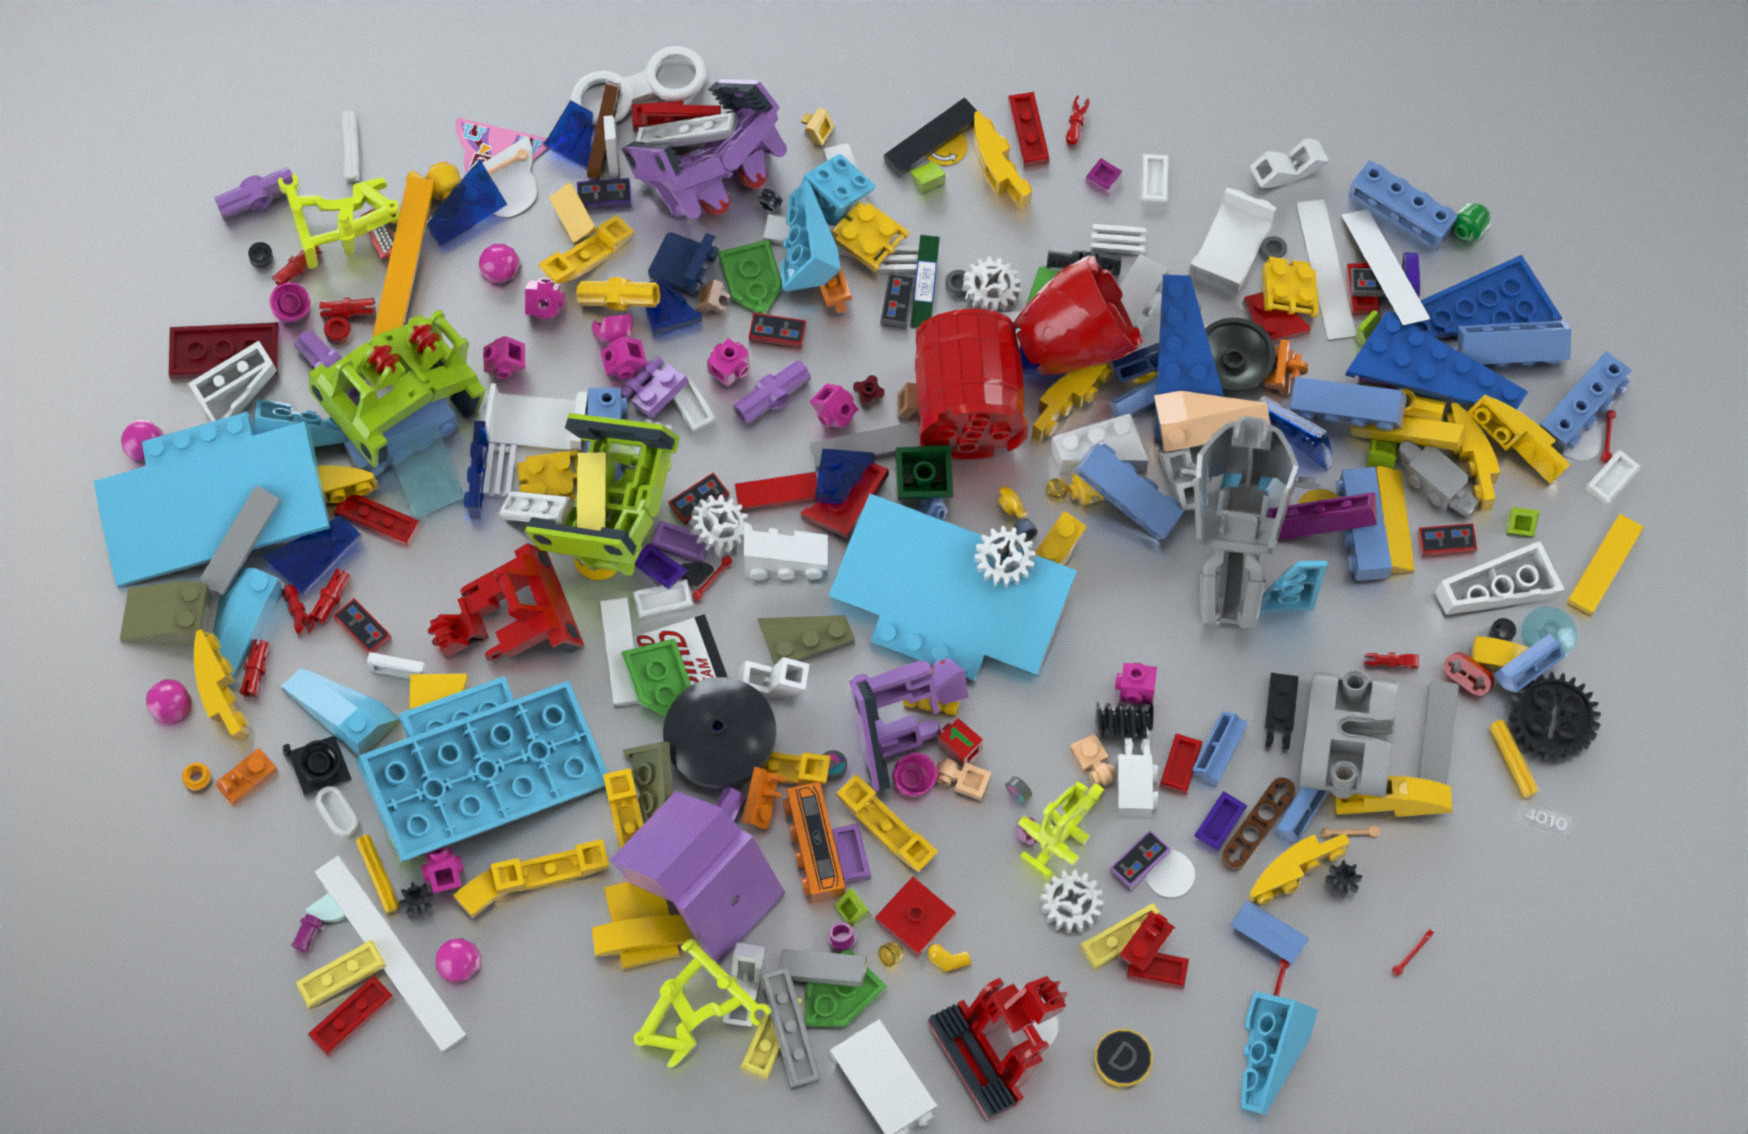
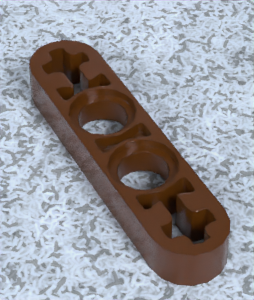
[587,80,621,180]
[1222,777,1295,871]

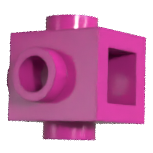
[525,278,565,319]
[483,336,526,379]
[600,336,647,380]
[707,338,750,387]
[809,383,859,428]
[1115,663,1157,705]
[421,846,464,893]

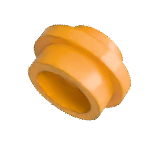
[182,763,211,791]

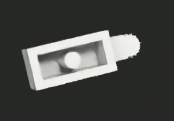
[1116,738,1158,818]

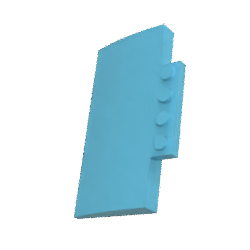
[94,412,330,588]
[829,494,1077,681]
[356,676,608,863]

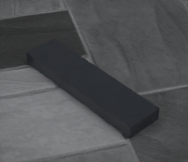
[884,97,977,177]

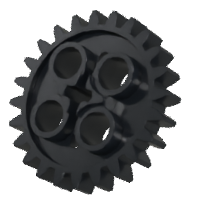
[1508,672,1601,762]

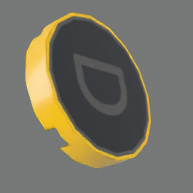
[1094,1029,1153,1088]

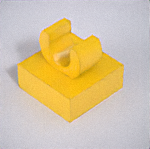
[800,108,835,146]

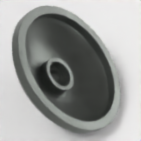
[1205,317,1275,392]

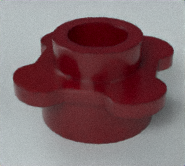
[853,375,885,405]

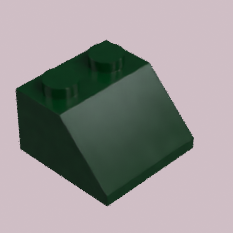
[895,445,953,500]

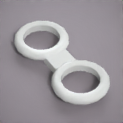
[571,46,707,126]

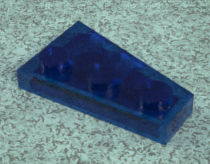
[426,159,508,246]
[1258,396,1334,471]
[464,420,490,519]
[263,515,362,596]

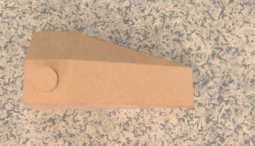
[1154,391,1271,452]

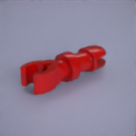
[1066,95,1090,145]
[282,584,314,634]
[1364,652,1419,669]

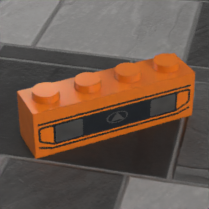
[782,781,845,904]

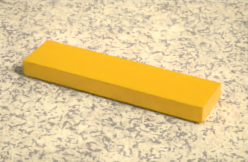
[1567,514,1644,616]

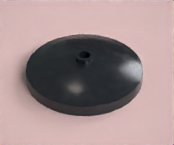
[663,677,777,789]

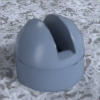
[1014,519,1038,542]

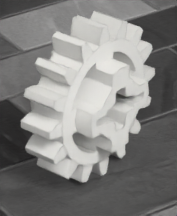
[962,256,1021,312]
[689,495,750,554]
[975,526,1035,588]
[1041,870,1104,933]

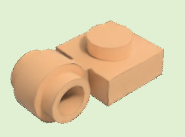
[1070,733,1117,788]
[936,758,992,801]

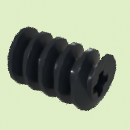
[1095,701,1154,739]

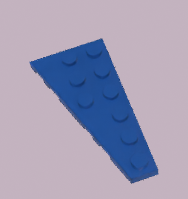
[1392,255,1563,339]
[1154,274,1224,438]
[1345,311,1529,410]

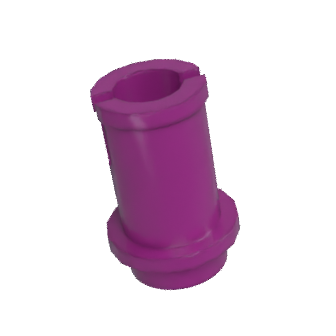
[291,914,322,953]

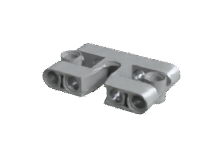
[1299,670,1398,798]

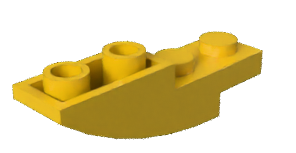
[974,110,1033,209]
[1032,362,1113,443]
[1467,395,1571,484]
[1445,402,1501,511]
[318,465,379,503]
[1035,511,1088,565]
[194,629,250,740]
[1336,775,1453,817]
[1248,833,1350,906]

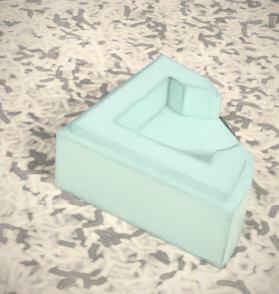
[305,893,346,923]

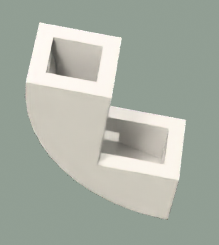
[1250,138,1329,188]
[1158,448,1209,511]
[738,657,810,698]
[723,943,765,1027]

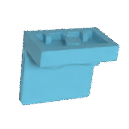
[801,154,876,226]

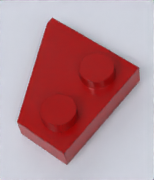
[1243,292,1311,344]

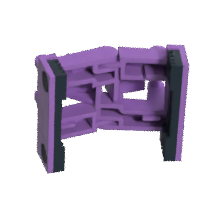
[621,79,787,219]

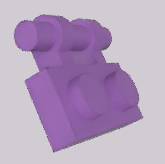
[621,356,689,419]

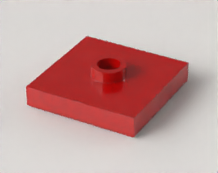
[875,876,956,957]

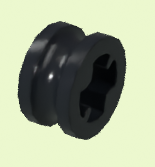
[756,189,783,214]
[248,242,273,268]
[1489,618,1516,642]

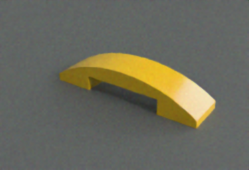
[538,215,635,284]
[763,752,831,785]
[603,768,644,849]
[836,774,938,872]
[490,839,610,893]
[591,914,700,957]

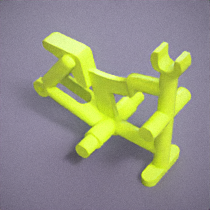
[278,174,400,269]
[1018,781,1105,880]
[634,939,772,1068]

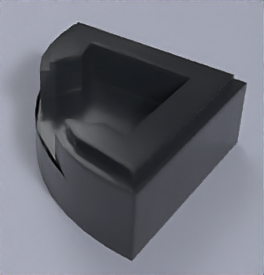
[681,562,714,590]

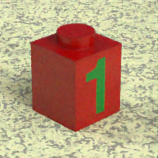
[938,718,983,768]

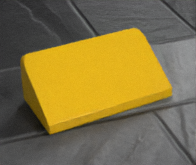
[549,182,596,244]

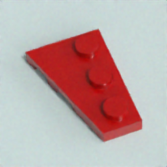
[800,459,889,539]

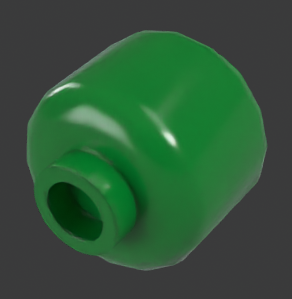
[1453,203,1492,242]

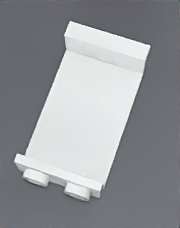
[1188,187,1276,296]
[479,383,588,453]
[830,1019,937,1134]

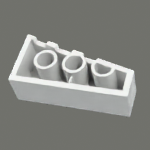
[1434,541,1564,615]

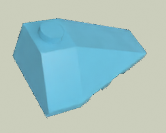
[780,180,841,291]
[252,399,350,447]
[1260,561,1327,611]
[213,568,283,686]
[281,668,401,757]

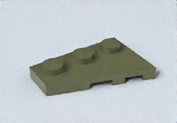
[757,615,855,666]
[623,742,673,823]

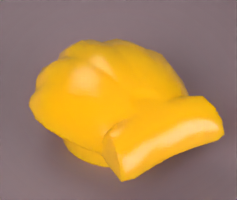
[998,486,1028,519]

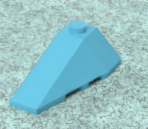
[1241,991,1318,1115]

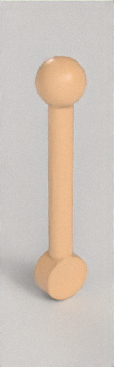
[478,149,528,181]
[1320,826,1380,838]

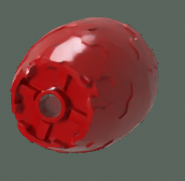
[1013,255,1143,375]

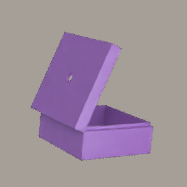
[610,791,785,964]

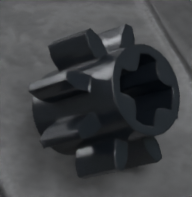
[1325,860,1362,898]
[399,882,435,919]

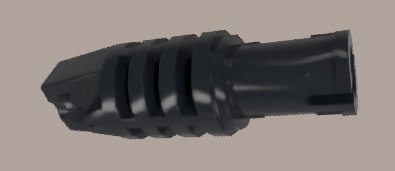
[1046,249,1121,275]

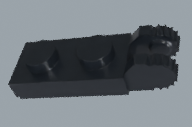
[1264,672,1299,750]

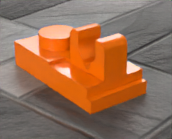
[820,265,852,314]
[215,748,278,806]
[742,767,785,830]

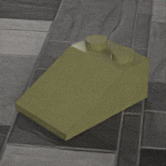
[120,581,212,647]

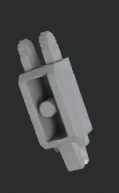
[1396,440,1478,517]

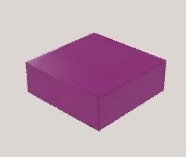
[1085,158,1123,194]

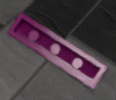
[1267,492,1377,540]

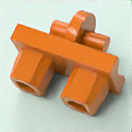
[1263,340,1309,396]

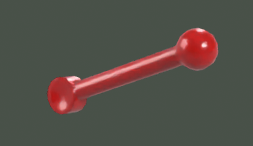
[1600,410,1617,463]
[692,556,732,601]
[1392,929,1434,976]
[1274,958,1291,997]

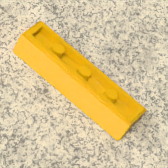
[1350,416,1465,451]
[1375,466,1415,574]

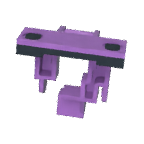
[849,658,969,792]

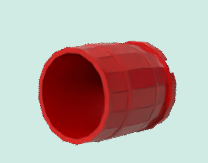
[915,308,1028,461]

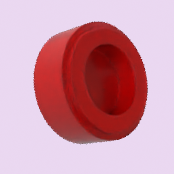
[324,316,352,345]

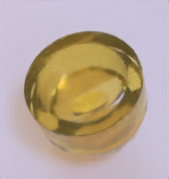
[1046,478,1068,502]
[878,941,904,967]

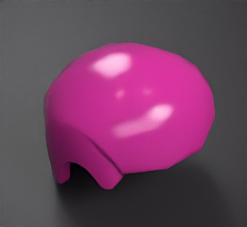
[479,244,521,283]
[269,282,311,323]
[591,314,632,344]
[121,420,164,461]
[145,679,192,724]
[892,752,937,797]
[435,938,481,982]

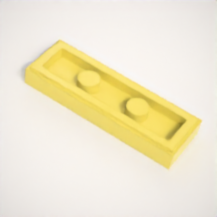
[577,452,606,531]
[1080,903,1161,971]
[295,939,387,1009]
[741,997,802,1080]

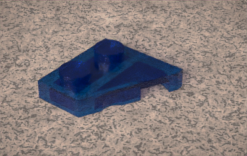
[544,100,594,170]
[644,278,703,335]
[815,448,875,504]

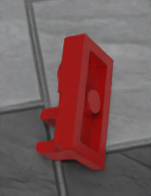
[1119,911,1175,974]

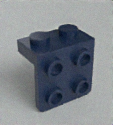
[648,232,719,295]

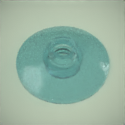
[1521,607,1577,655]

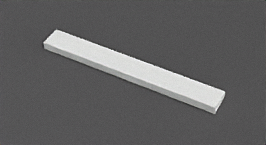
[314,856,467,1054]

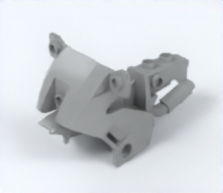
[1181,416,1320,628]

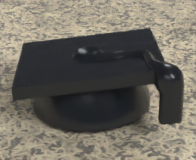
[283,736,352,796]

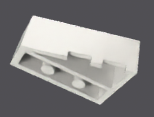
[1120,254,1169,331]
[188,341,277,422]
[1051,413,1149,474]
[744,525,828,580]

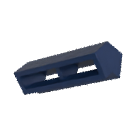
[1112,343,1159,383]

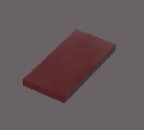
[168,322,279,379]

